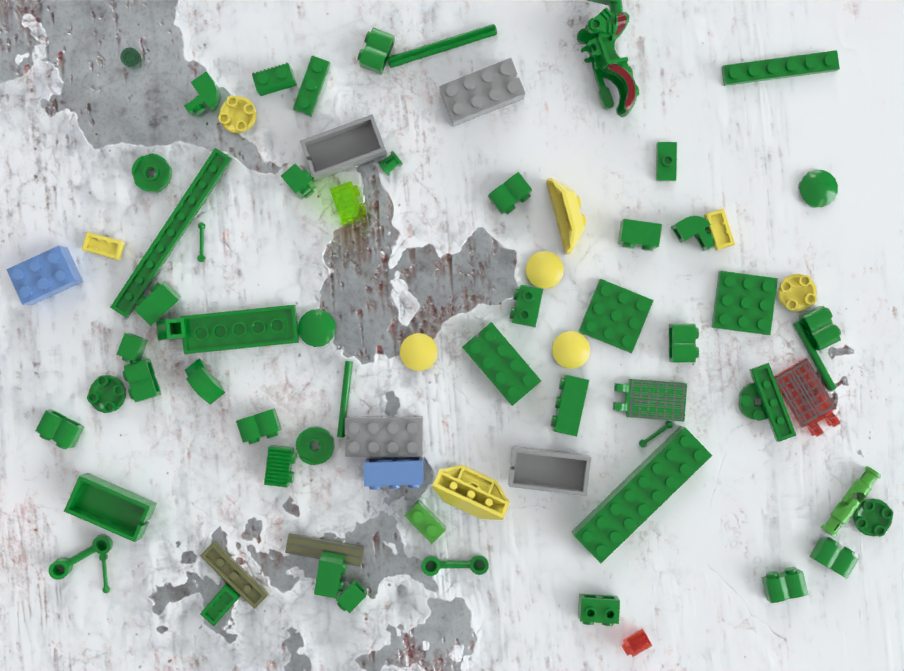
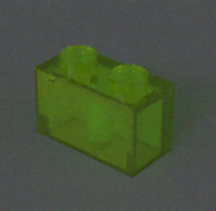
[330,181,367,227]

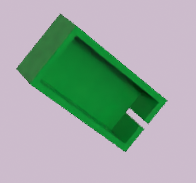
[462,322,541,406]
[64,473,157,542]

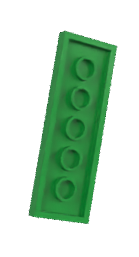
[180,305,299,354]

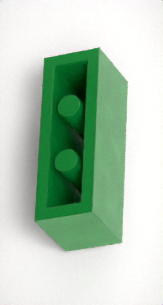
[550,375,589,437]

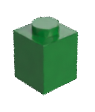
[156,318,186,341]
[117,333,148,363]
[336,579,367,613]

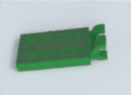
[613,379,687,422]

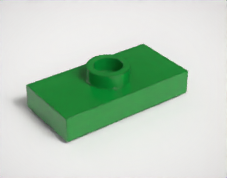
[656,142,677,181]
[200,584,240,626]

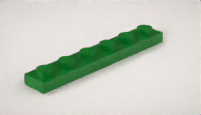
[721,50,840,86]

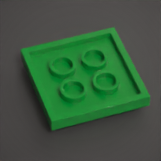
[711,271,778,335]
[578,279,654,353]

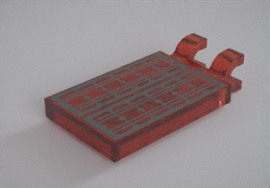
[774,358,840,437]

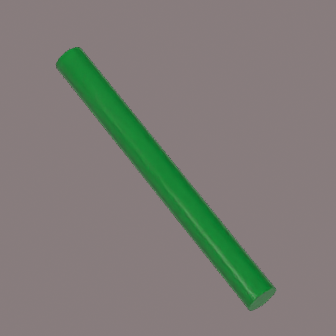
[793,321,837,391]
[337,361,353,438]

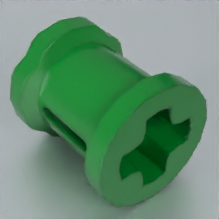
[377,151,403,176]

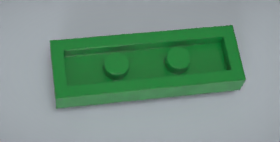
[293,56,331,117]

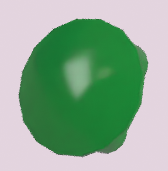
[798,170,838,208]
[298,309,336,347]
[87,375,126,413]
[853,498,894,537]

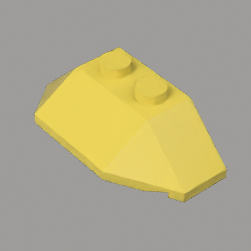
[546,178,586,255]
[432,465,510,520]

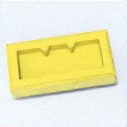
[704,208,735,251]
[82,232,125,260]

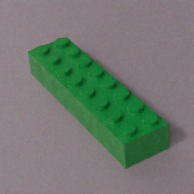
[571,426,713,564]

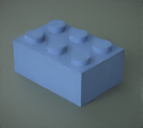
[6,246,83,306]
[363,457,425,490]

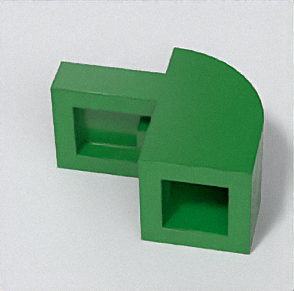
[184,72,221,116]
[671,216,715,251]
[185,358,225,405]

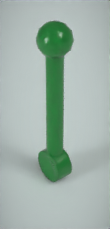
[197,222,206,262]
[639,421,673,447]
[99,554,110,594]

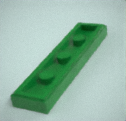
[749,363,796,442]

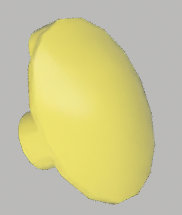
[218,95,257,134]
[526,251,564,289]
[778,274,817,312]
[552,331,590,369]
[400,333,438,371]

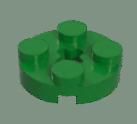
[132,153,172,193]
[738,383,767,421]
[296,426,335,465]

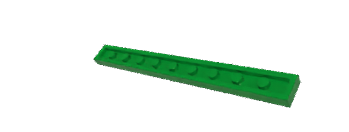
[110,148,233,318]

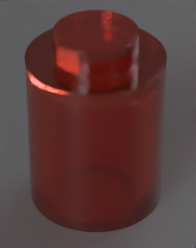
[621,628,653,657]

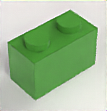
[405,499,446,544]

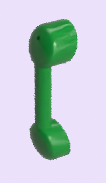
[48,534,113,580]
[421,555,489,576]

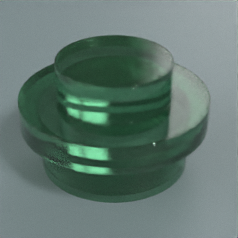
[120,47,140,67]

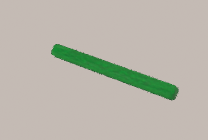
[387,24,497,68]

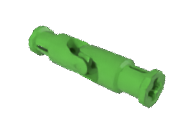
[821,466,881,538]

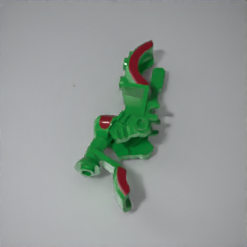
[577,0,639,117]

